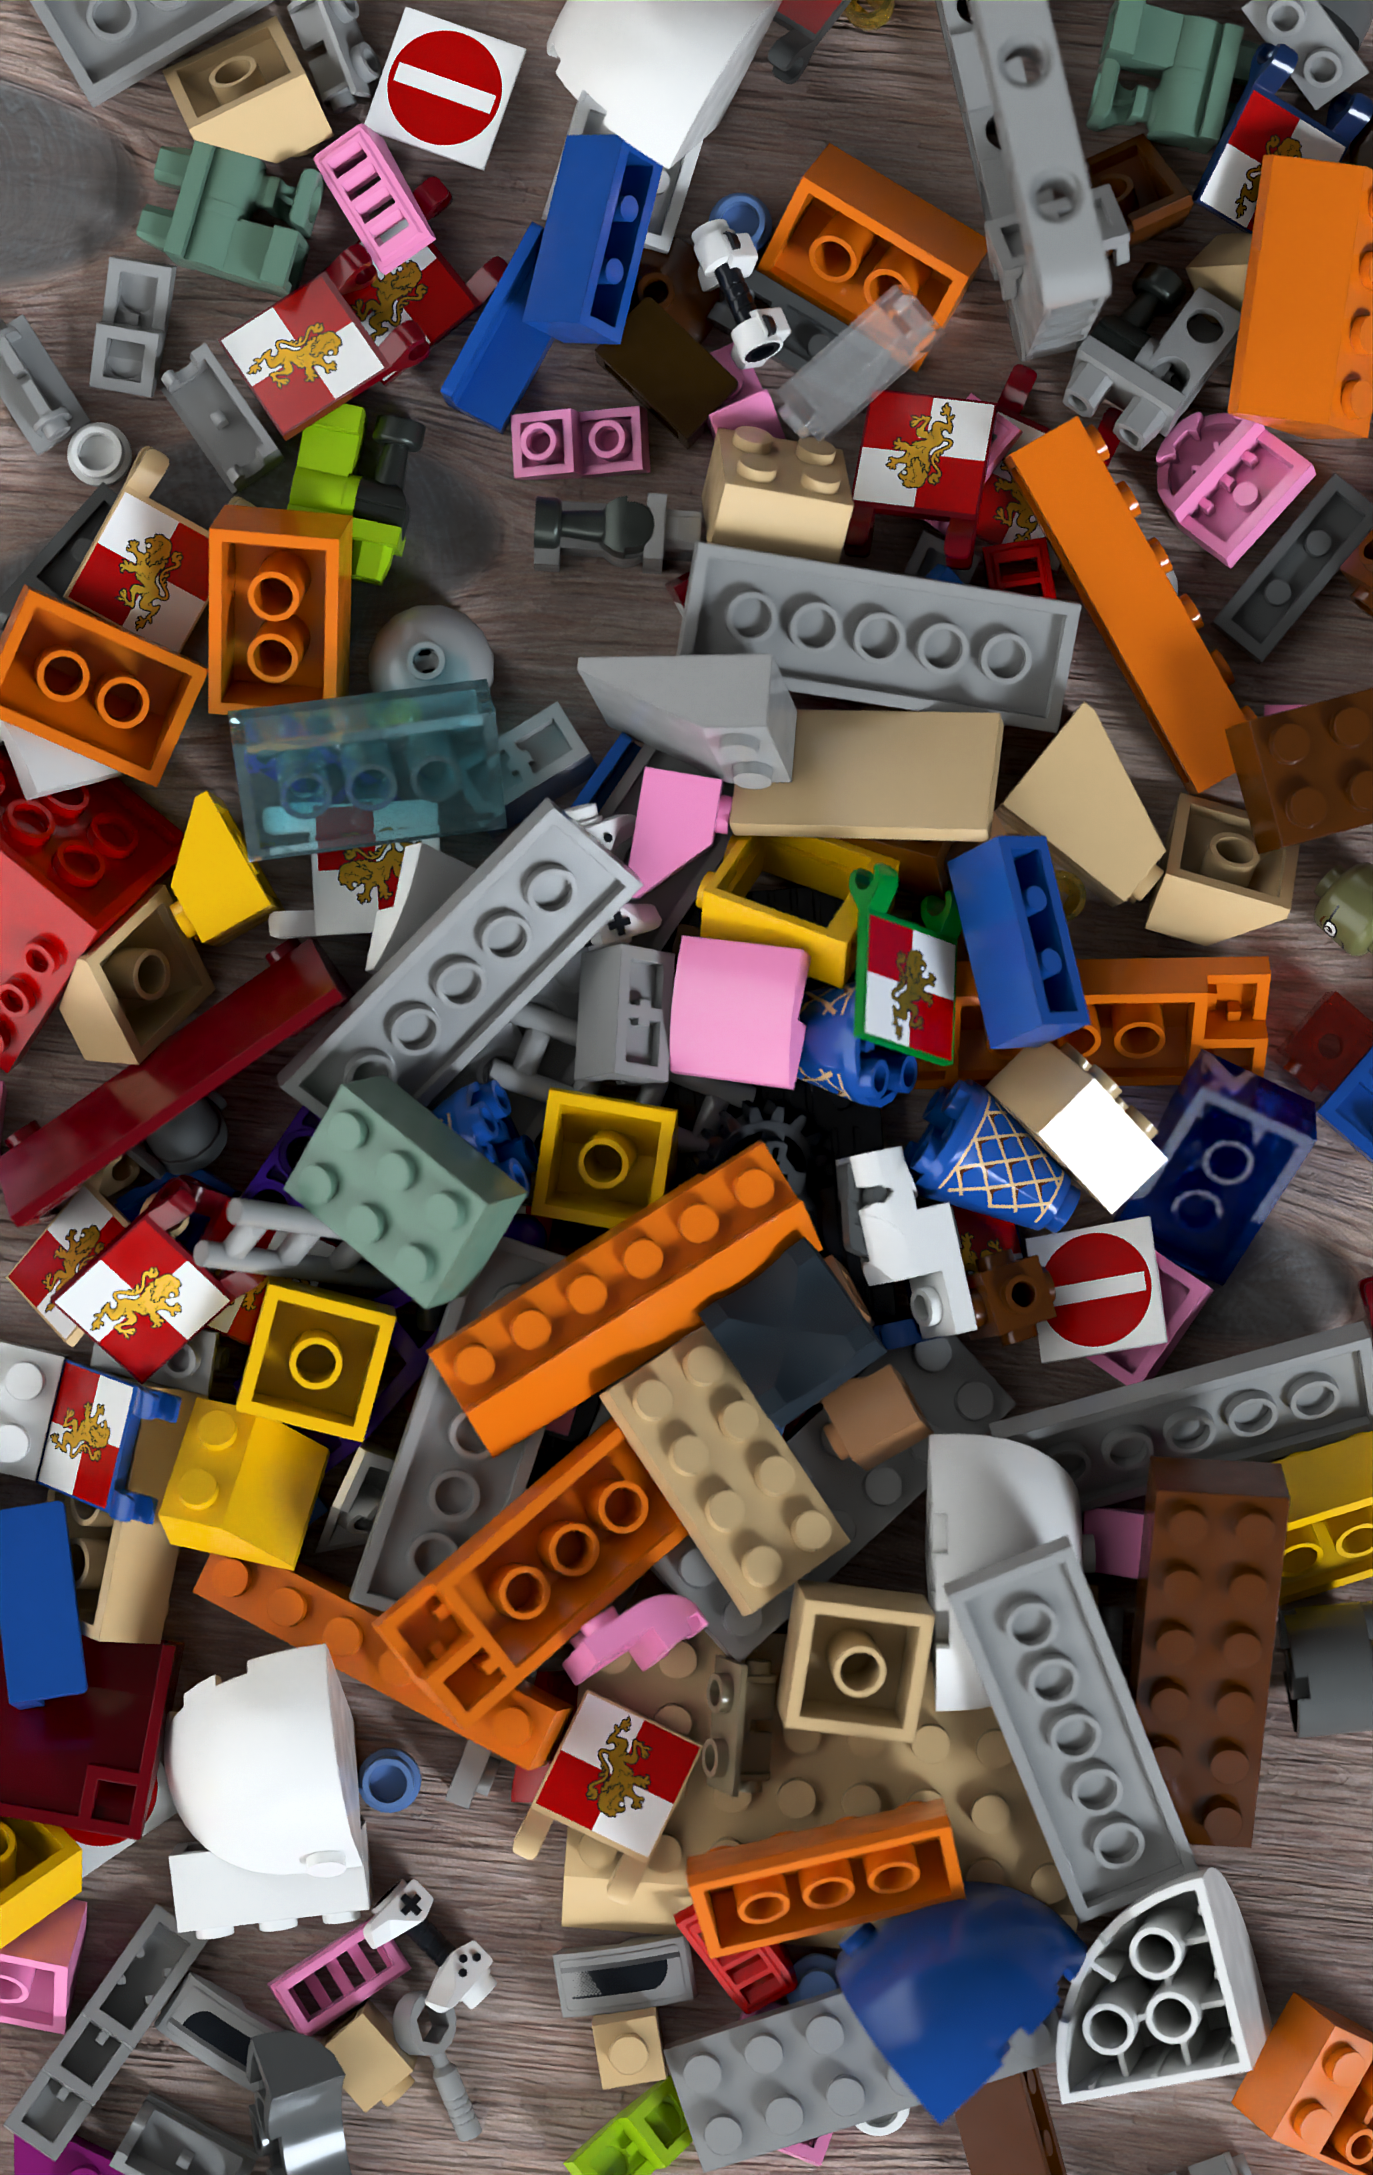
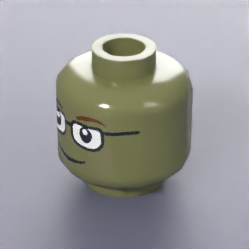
[1313,862,1373,957]

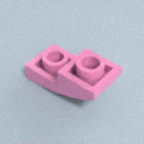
[511,406,650,480]

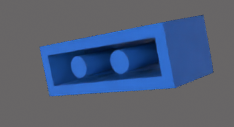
[522,134,663,345]
[947,836,1091,1049]

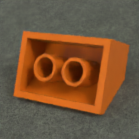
[756,143,988,373]
[0,584,208,788]

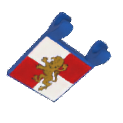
[36,1359,182,1525]

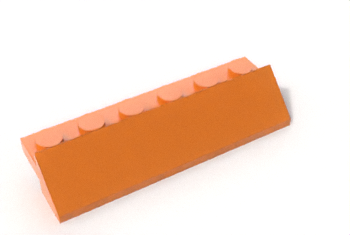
[913,956,1271,1089]
[426,1141,823,1459]
[371,1417,689,1731]

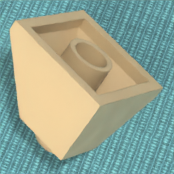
[162,16,334,164]
[1144,792,1300,946]
[59,884,216,1065]

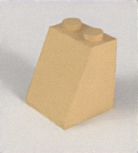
[995,701,1166,908]

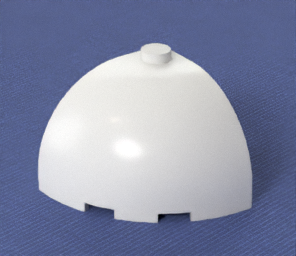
[547,0,782,169]
[925,1434,1096,1711]
[164,1643,363,1878]
[1056,1867,1273,2104]

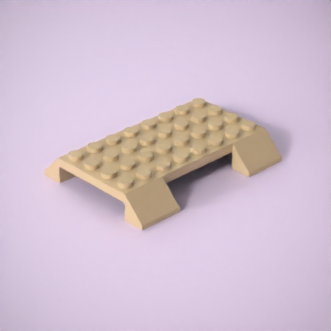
[561,1569,1098,1949]

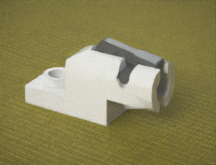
[836,1146,978,1340]

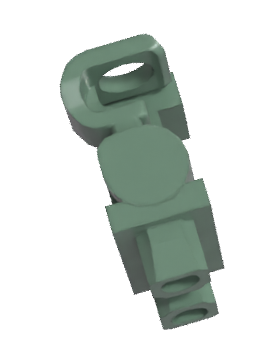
[1086,0,1260,154]
[136,140,326,298]

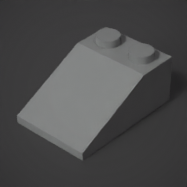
[577,654,797,789]

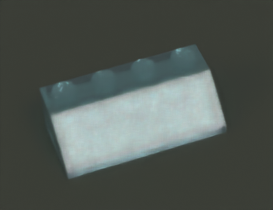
[228,678,507,862]

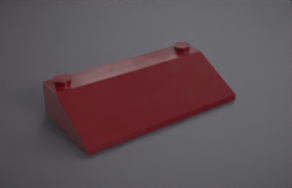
[0,937,355,1228]
[0,1631,185,1841]

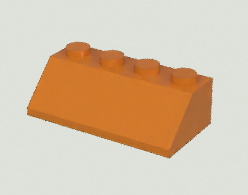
[1227,154,1373,439]
[686,1798,966,1959]

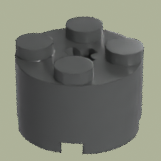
[1279,1601,1373,1738]

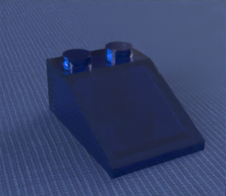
[1112,1049,1317,1286]

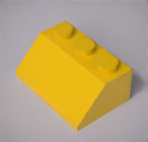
[1271,1431,1373,1606]

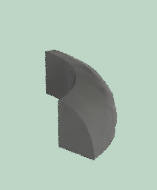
[246,2030,352,2175]

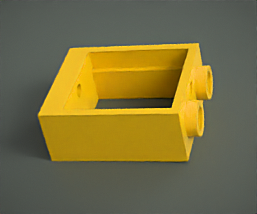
[696,834,900,989]

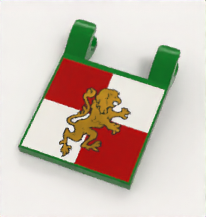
[849,863,962,1066]

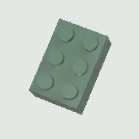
[283,1074,528,1309]

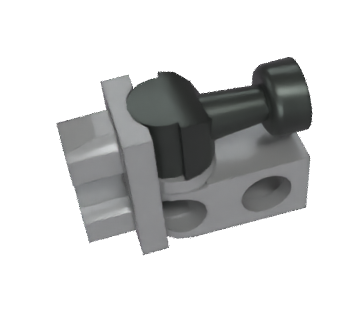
[1063,262,1241,451]
[534,493,702,574]

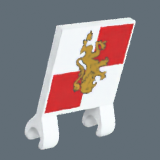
[262,800,441,939]

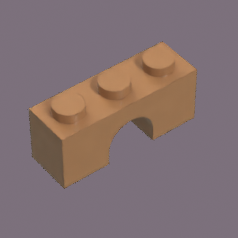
[814,1255,934,1471]

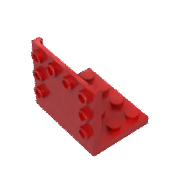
[0,745,185,1074]

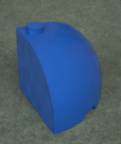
[836,1881,1087,2124]

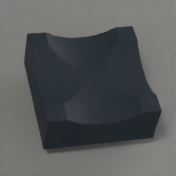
[698,1237,888,1428]

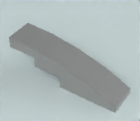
[2,1904,208,2162]

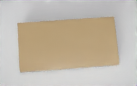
[729,709,1004,842]
[599,1325,851,1617]

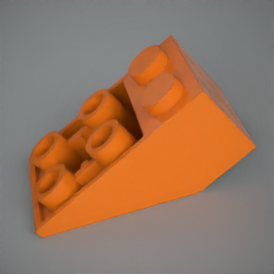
[1231,1992,1373,2175]

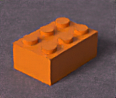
[208,504,353,725]

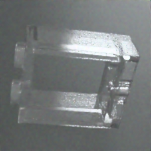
[776,284,948,442]

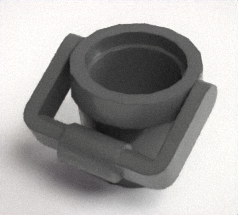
[125,1090,228,1179]

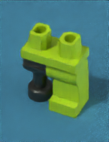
[287,403,426,586]

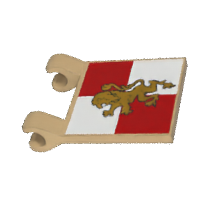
[63,446,256,653]
[5,1155,189,1347]
[513,1689,704,1905]

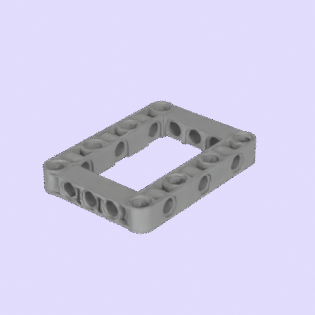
[935,0,1111,362]

